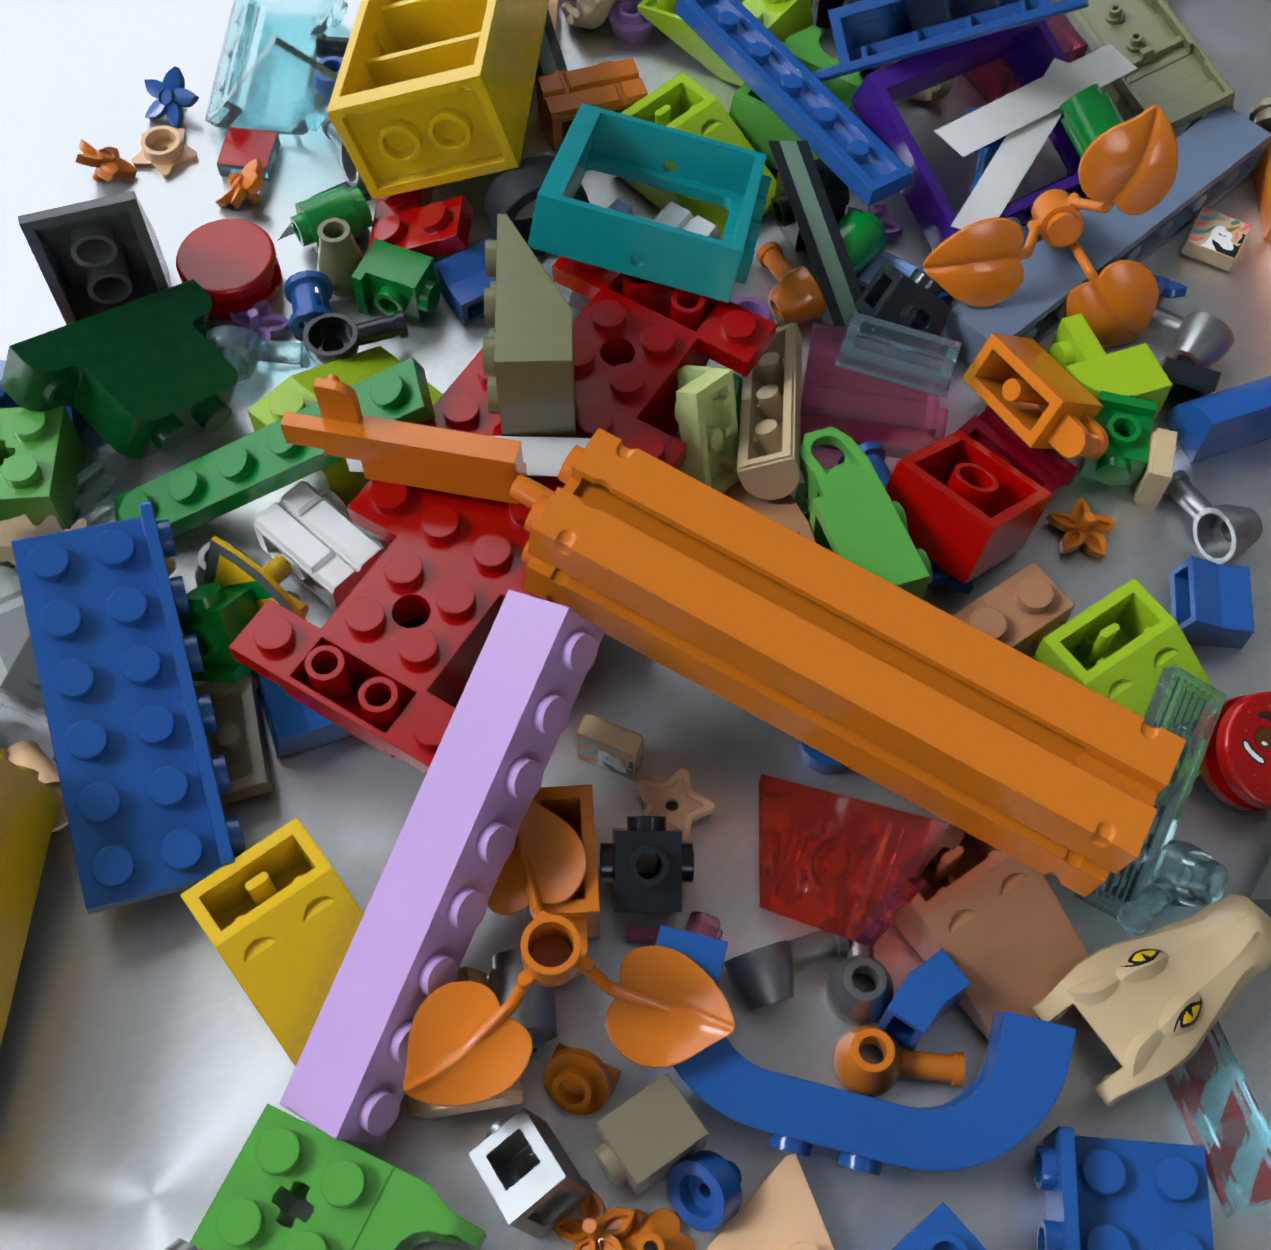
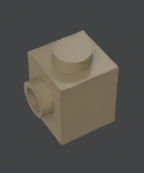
[592,1073,709,1197]

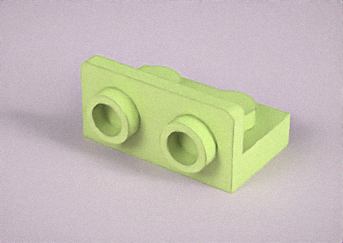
[675,365,740,493]

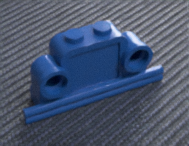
[812,0,1089,82]

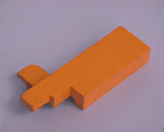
[280,374,527,504]

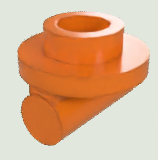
[543,1043,622,1115]

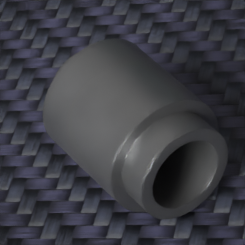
[486,949,557,1055]

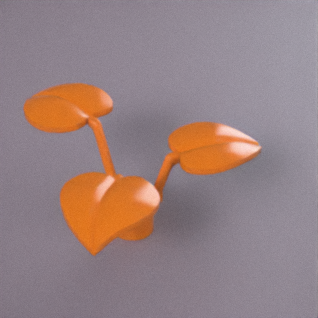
[922,104,1178,346]
[403,799,735,1107]

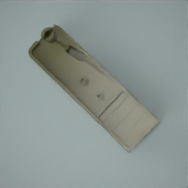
[1057,0,1235,130]

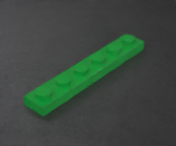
[114,357,435,538]

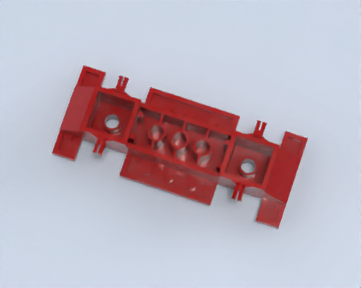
[229,256,777,774]

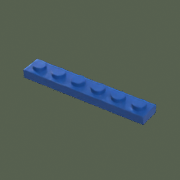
[675,0,913,207]

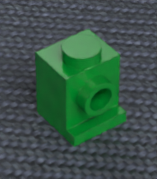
[351,239,441,323]
[1078,390,1158,488]
[178,582,259,683]

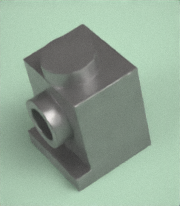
[468,1107,594,1239]

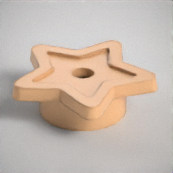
[131,125,197,179]
[636,768,715,843]

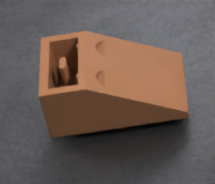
[868,820,1089,1039]

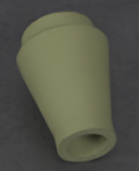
[317,218,364,297]

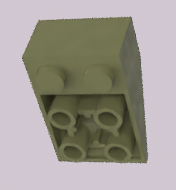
[483,214,576,437]

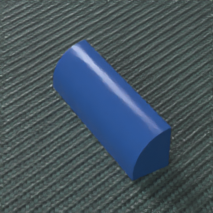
[1164,376,1271,464]

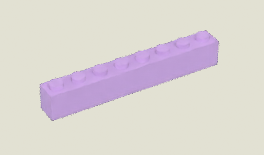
[279,589,605,1147]

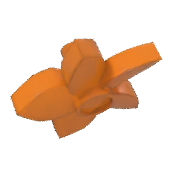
[75,139,137,182]
[215,158,264,210]
[1046,497,1116,560]
[553,1190,637,1250]

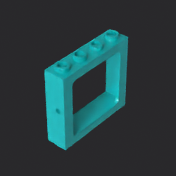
[528,103,772,303]

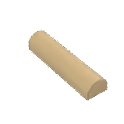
[737,323,802,500]

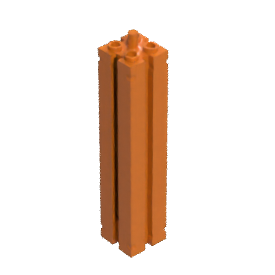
[509,428,1187,897]

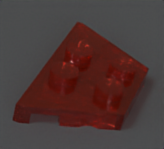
[758,774,965,948]

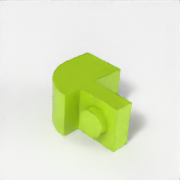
[1049,313,1173,419]

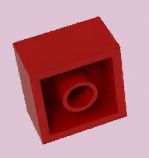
[885,430,1053,584]

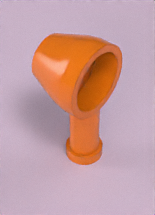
[756,241,826,325]
[833,1025,965,1097]

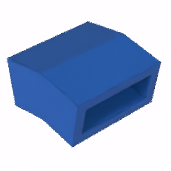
[434,237,496,327]
[1169,556,1254,649]
[259,674,352,757]
[877,949,971,1051]

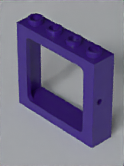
[851,20,1090,250]

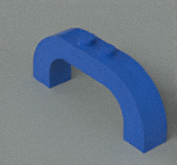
[655,925,1076,1175]

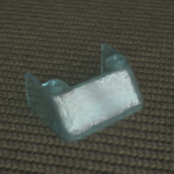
[205,0,348,135]

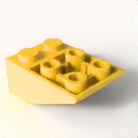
[180,817,364,1067]

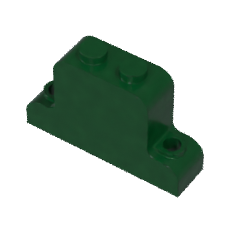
[1,279,238,459]

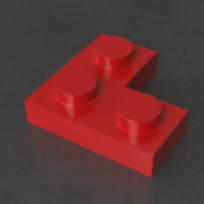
[368,186,473,258]

